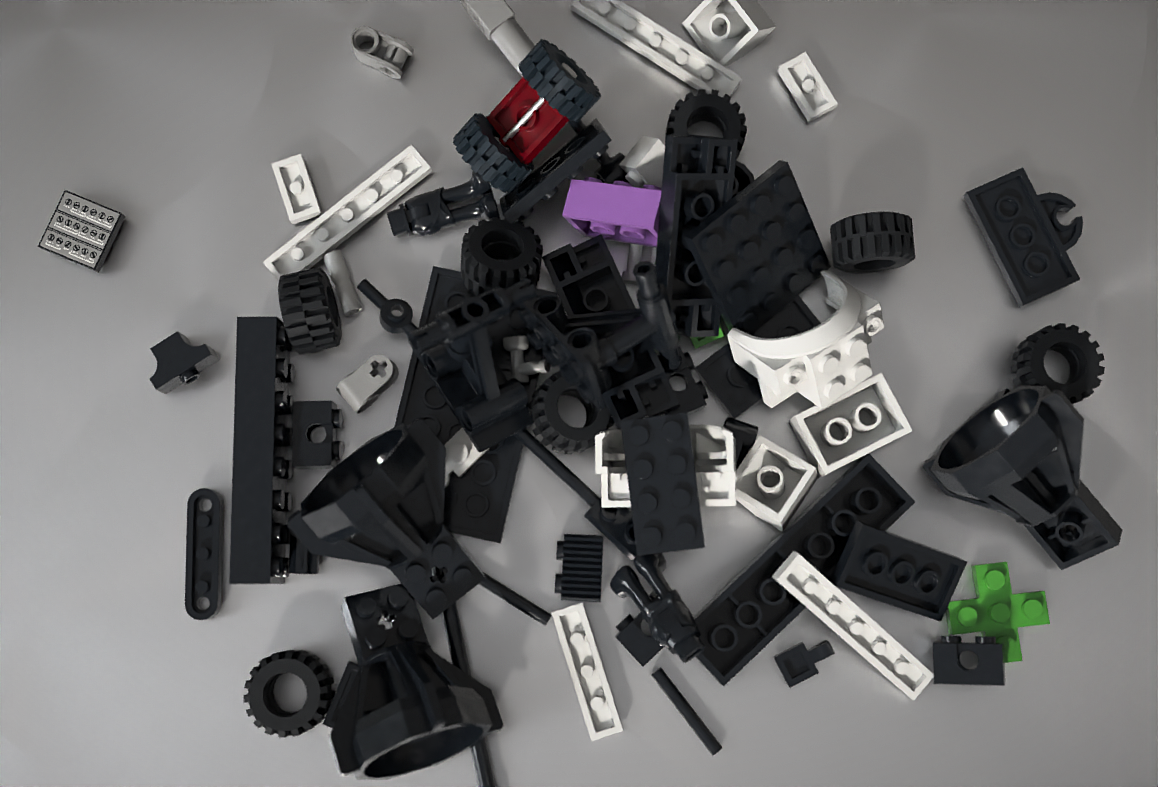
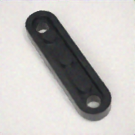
[185,488,223,620]

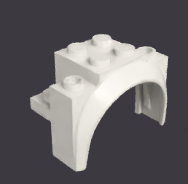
[727,270,884,409]
[595,424,736,507]

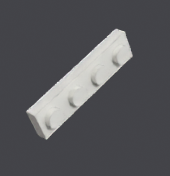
[551,602,623,741]

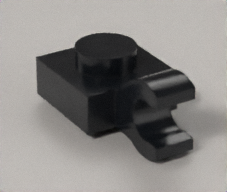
[773,640,835,688]

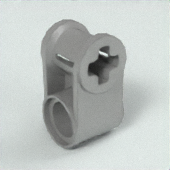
[351,26,414,79]
[336,354,399,414]

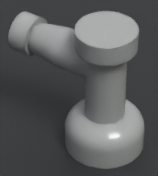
[503,336,550,384]

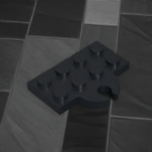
[963,167,1083,308]

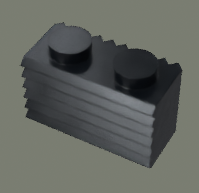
[555,534,604,602]

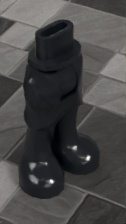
[387,171,501,236]
[610,553,705,663]

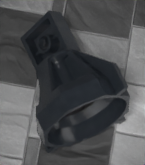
[923,386,1122,570]
[287,418,485,620]
[328,584,503,780]

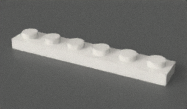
[570,0,742,97]
[263,145,432,281]
[772,551,934,700]

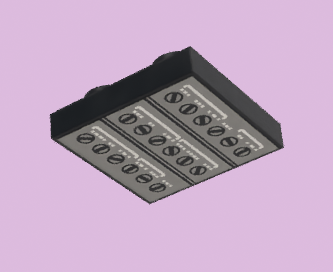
[38,190,126,273]

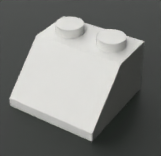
[682,0,776,67]
[736,435,817,532]

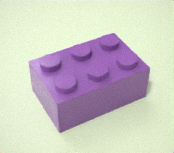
[562,177,662,247]

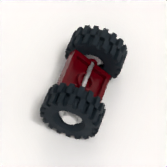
[453,39,601,193]

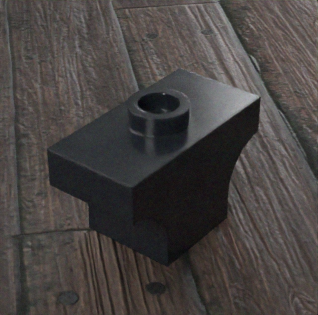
[150,331,220,394]

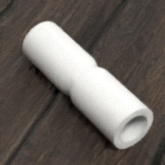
[323,250,362,316]

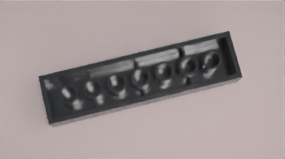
[229,317,295,584]
[693,454,915,687]

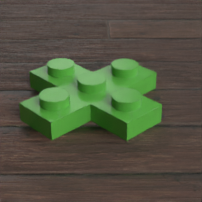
[945,562,1050,663]

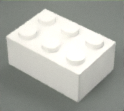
[789,373,913,478]

